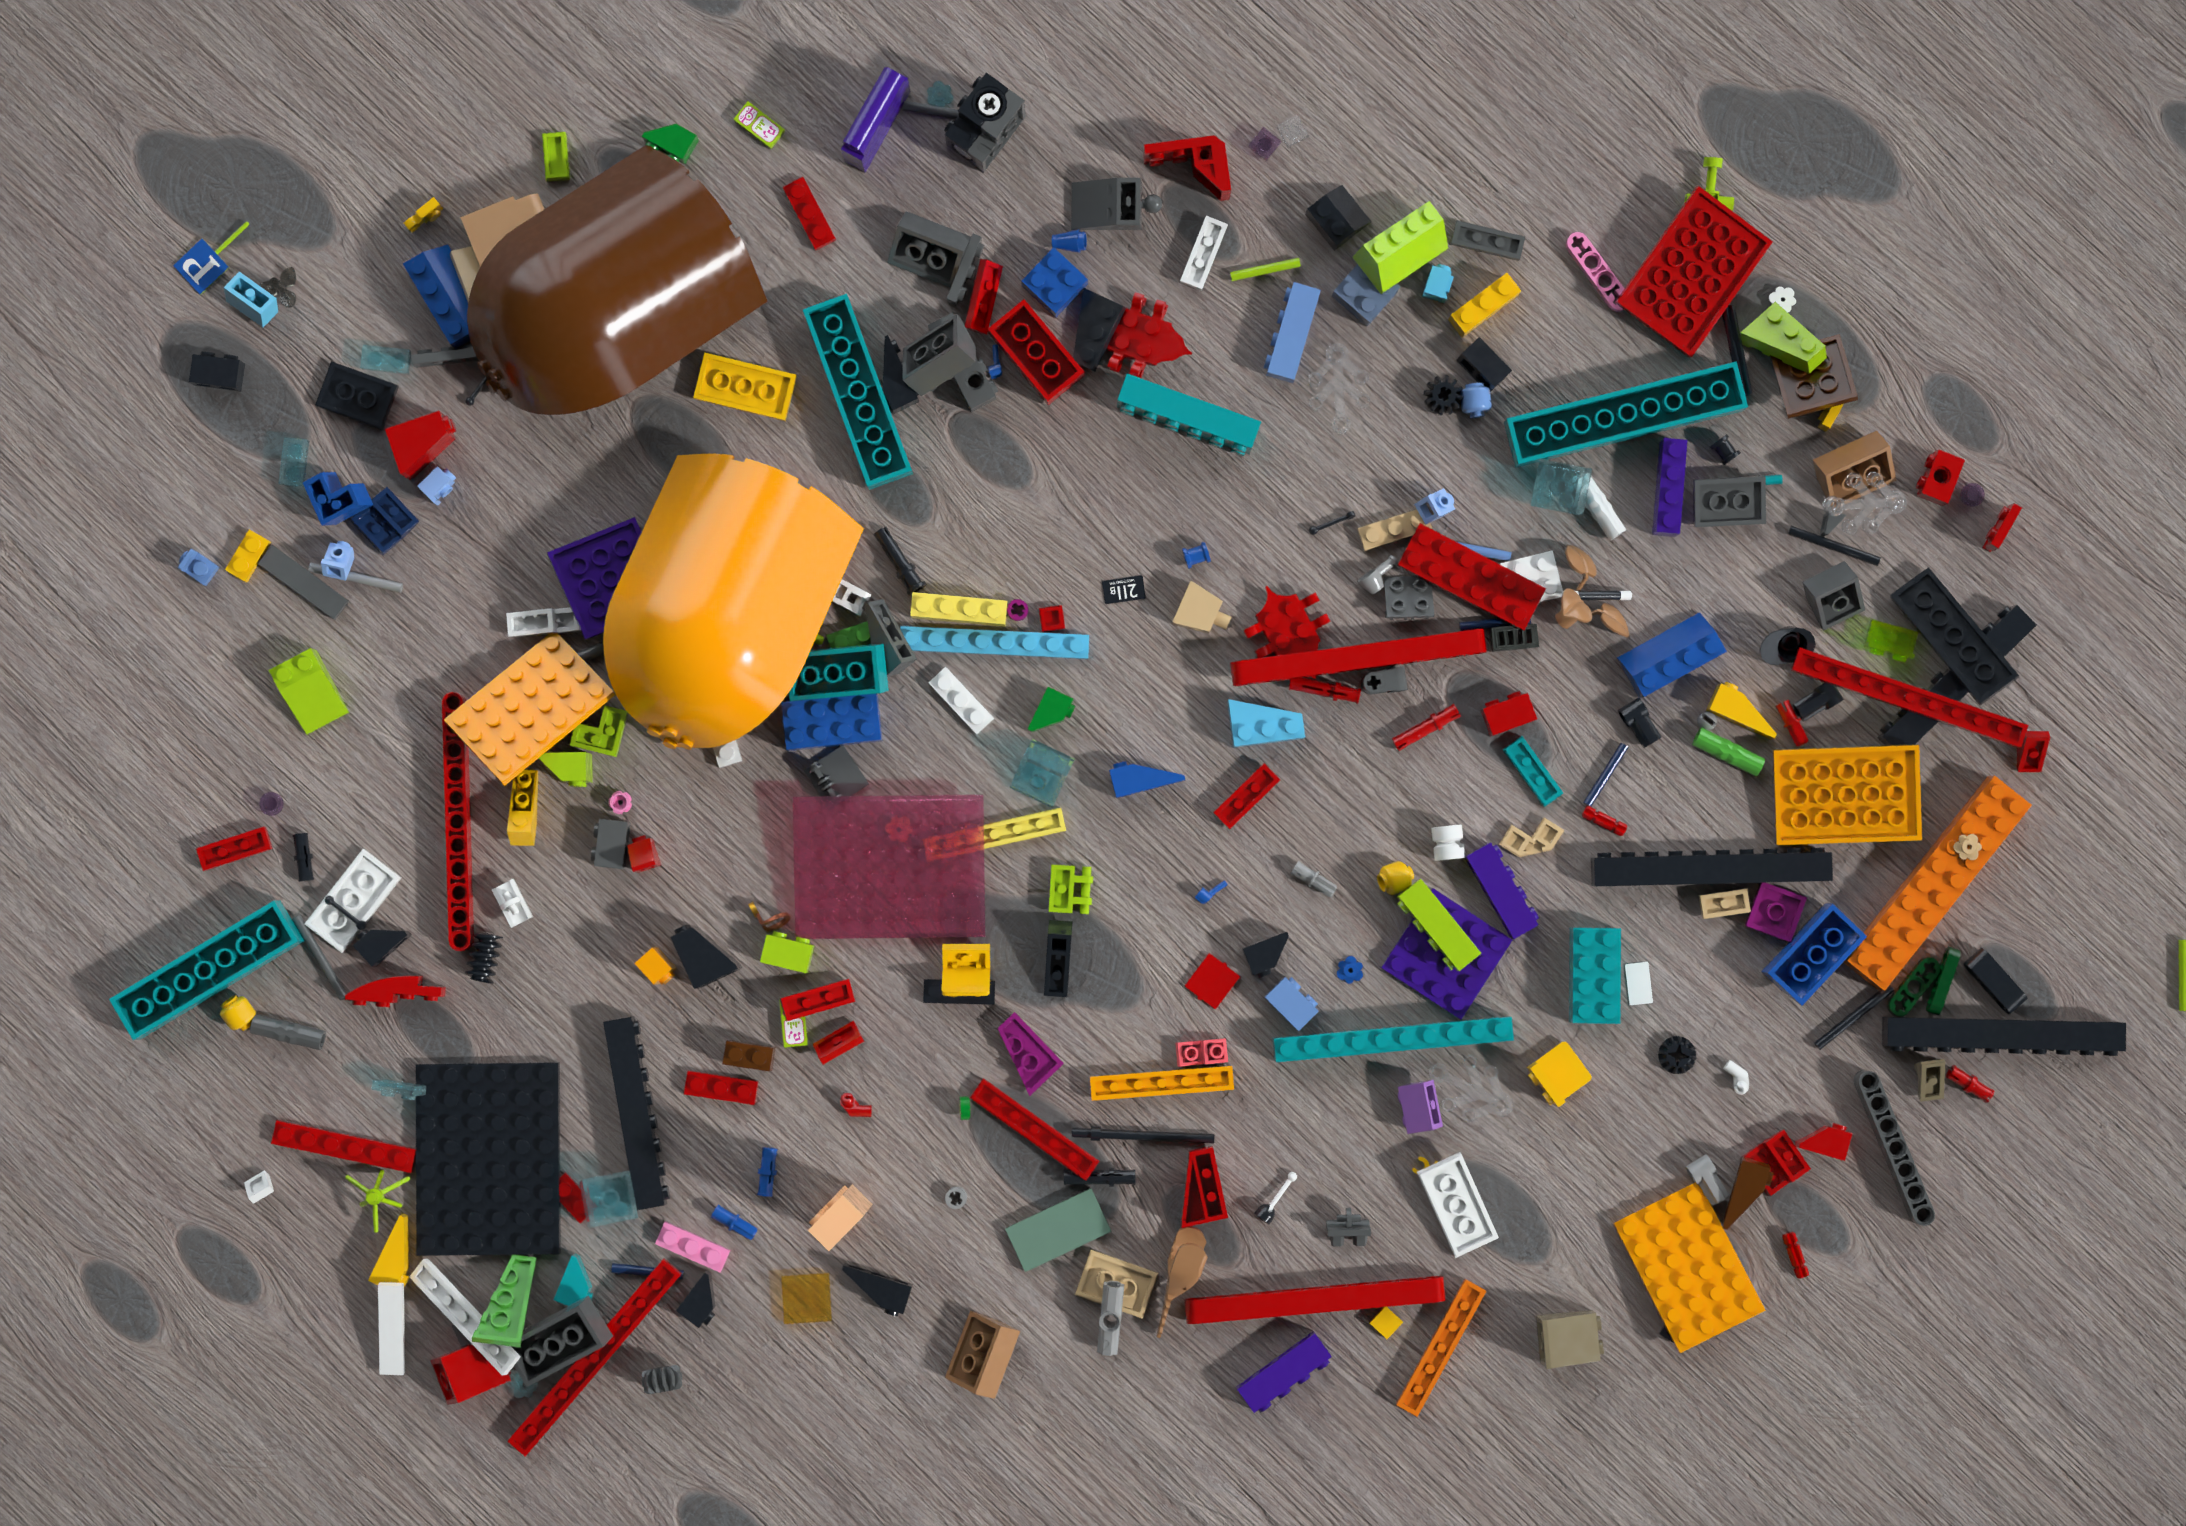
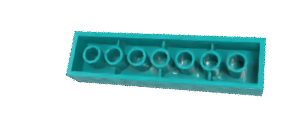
[802,293,913,490]
[109,900,304,1040]

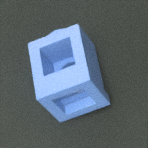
[418,466,456,505]
[1414,489,1455,525]
[321,541,354,581]

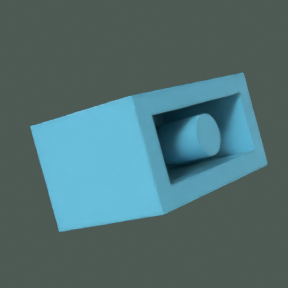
[224,272,278,328]

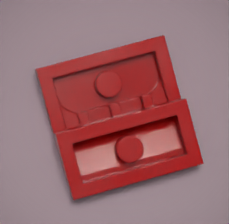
[1741,1129,1811,1196]

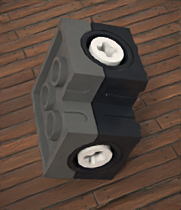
[944,72,1026,173]

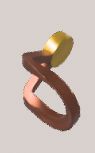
[748,902,791,933]

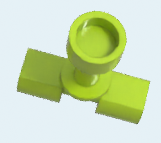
[1684,157,1734,211]

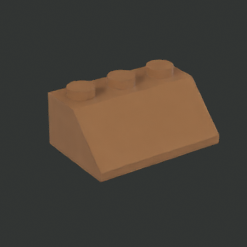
[1813,431,1896,510]
[945,1310,1020,1399]

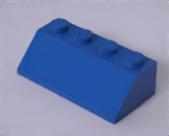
[403,244,470,349]
[1617,612,1727,699]
[1761,903,1867,1006]

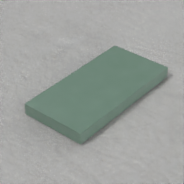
[1005,1188,1112,1272]

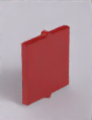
[1185,953,1240,1010]

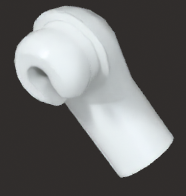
[1723,1060,1749,1095]

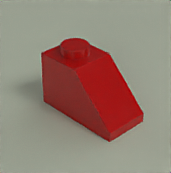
[627,835,661,873]
[1795,1123,1853,1161]

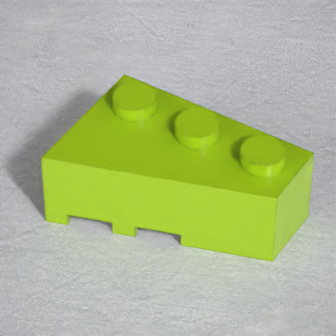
[1740,301,1827,373]

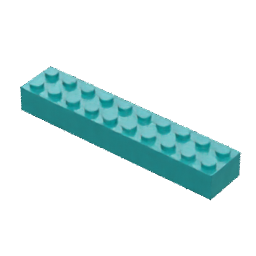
[1503,361,1748,468]

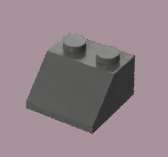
[1802,561,1865,631]

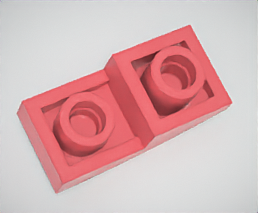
[1175,1038,1228,1067]

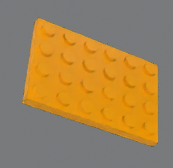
[444,633,615,786]
[1773,745,1922,845]
[1613,1182,1766,1353]

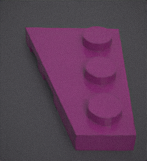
[998,1012,1064,1096]

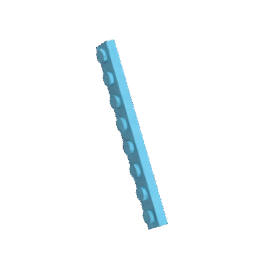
[900,626,1089,659]

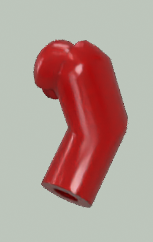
[840,1093,872,1117]

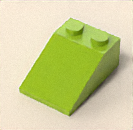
[268,648,349,735]

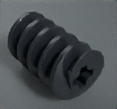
[465,932,504,984]

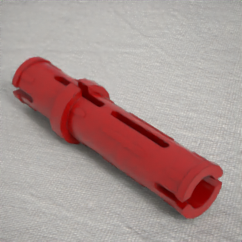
[1289,678,1361,704]
[1391,703,1461,751]

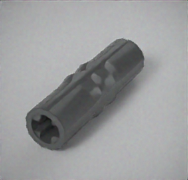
[250,1014,326,1050]

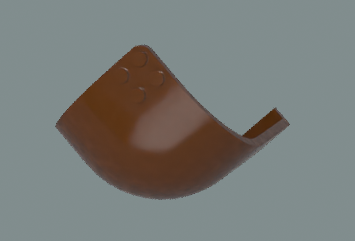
[467,145,768,415]

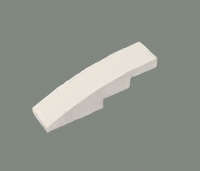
[506,607,581,637]

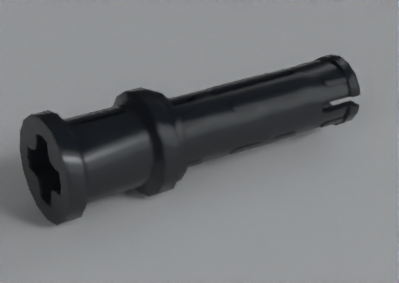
[874,527,927,596]

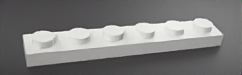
[409,1259,521,1375]

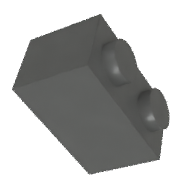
[591,819,631,870]

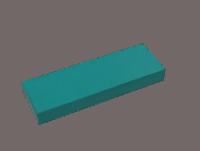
[1502,736,1564,807]

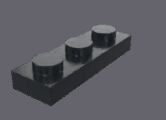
[923,979,995,1005]

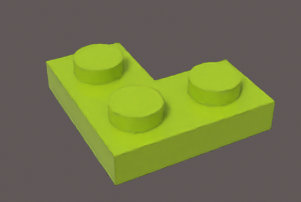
[570,705,628,757]

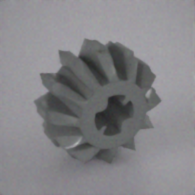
[641,1365,683,1394]

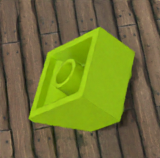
[539,752,593,787]

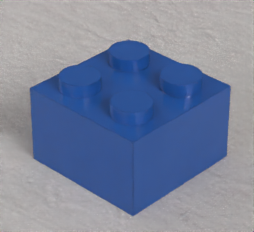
[1021,247,1088,318]

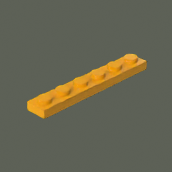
[1090,1066,1234,1101]

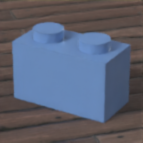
[1264,977,1319,1031]

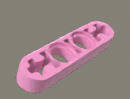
[1566,232,1624,312]

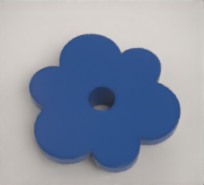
[1337,956,1363,984]

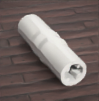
[1571,471,1626,541]

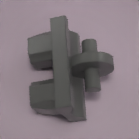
[1326,1208,1371,1247]

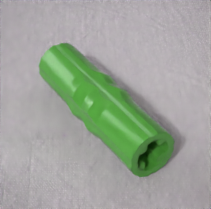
[1692,727,1765,776]

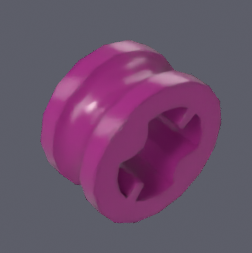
[1007,599,1028,621]

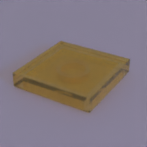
[781,1272,832,1324]

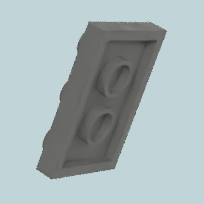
[1693,476,1766,527]

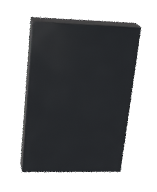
[315,361,399,430]

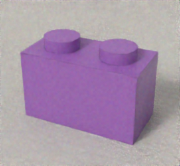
[1398,1080,1443,1134]

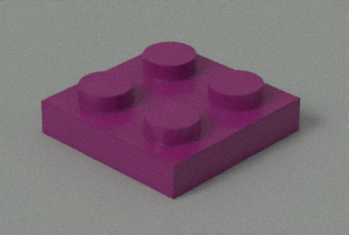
[1745,883,1807,942]

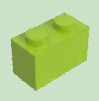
[760,931,815,973]

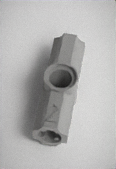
[1097,1280,1125,1356]

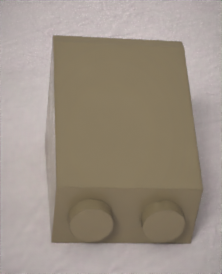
[1536,1310,1604,1369]

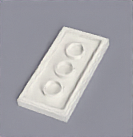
[305,849,402,953]
[1417,1152,1499,1258]

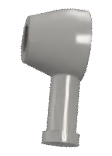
[1357,555,1398,594]

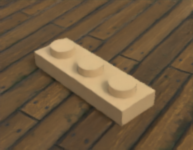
[1357,509,1432,551]

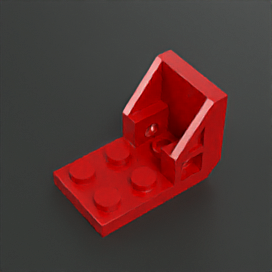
[1143,135,1231,201]

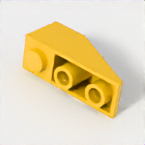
[507,770,538,846]

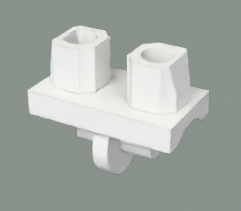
[492,879,533,928]

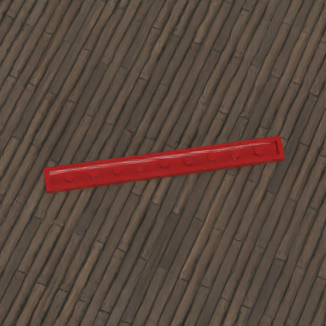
[1791,648,2029,748]
[507,1258,682,1457]

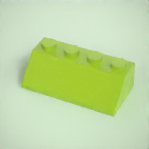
[1353,201,1448,294]

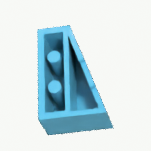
[1227,699,1305,748]

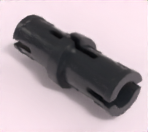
[292,833,314,882]

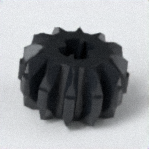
[1423,375,1463,416]

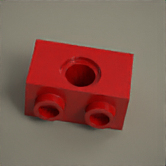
[1916,450,1965,506]

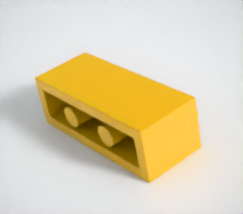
[1448,273,1521,338]

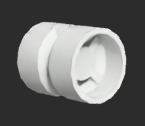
[1431,825,1465,861]

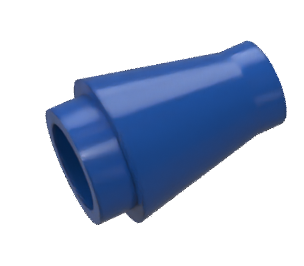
[1052,229,1087,253]

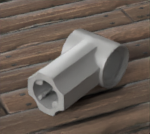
[1686,1154,1729,1206]

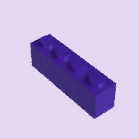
[1652,438,1688,537]
[1465,842,1539,939]
[1236,1331,1332,1413]

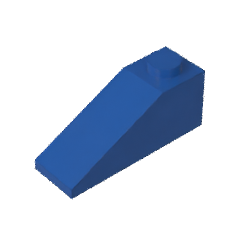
[1109,761,1185,798]

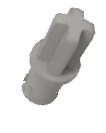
[1291,861,1337,897]

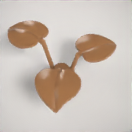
[1555,544,1629,638]

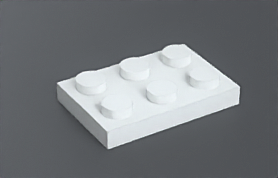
[1500,550,1563,603]

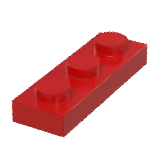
[782,177,836,251]
[965,259,1003,334]
[1213,763,1280,830]
[196,826,273,871]
[779,979,855,1021]
[684,1070,759,1105]

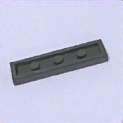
[258,545,349,620]

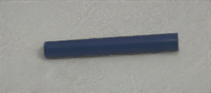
[1459,618,1531,631]
[1583,743,1629,807]
[611,1263,684,1280]

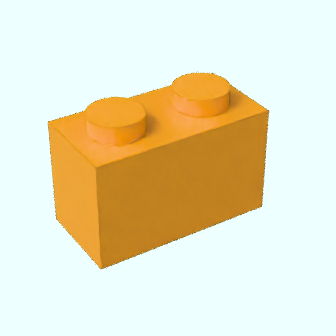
[634,947,677,985]

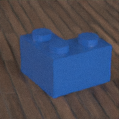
[303,472,373,526]

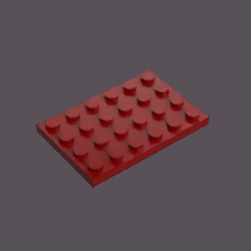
[1615,186,1773,358]

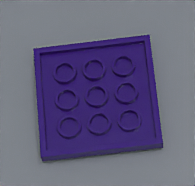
[547,517,642,640]
[1381,888,1513,1020]

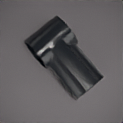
[1793,683,1844,722]
[1618,698,1661,748]

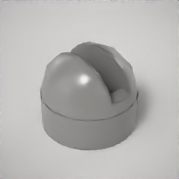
[1697,711,1717,731]

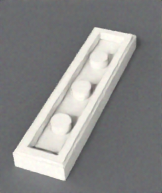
[378,1282,405,1375]

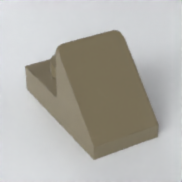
[1914,1059,1945,1102]

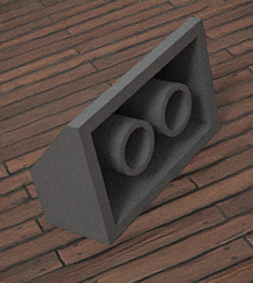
[887,211,971,288]
[903,314,976,396]

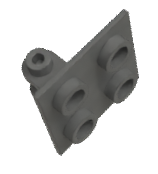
[1384,576,1435,620]
[804,745,869,810]

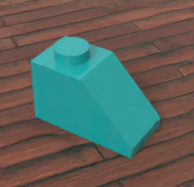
[553,1253,593,1306]

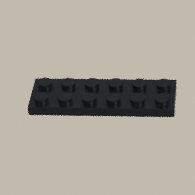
[1890,567,2019,706]

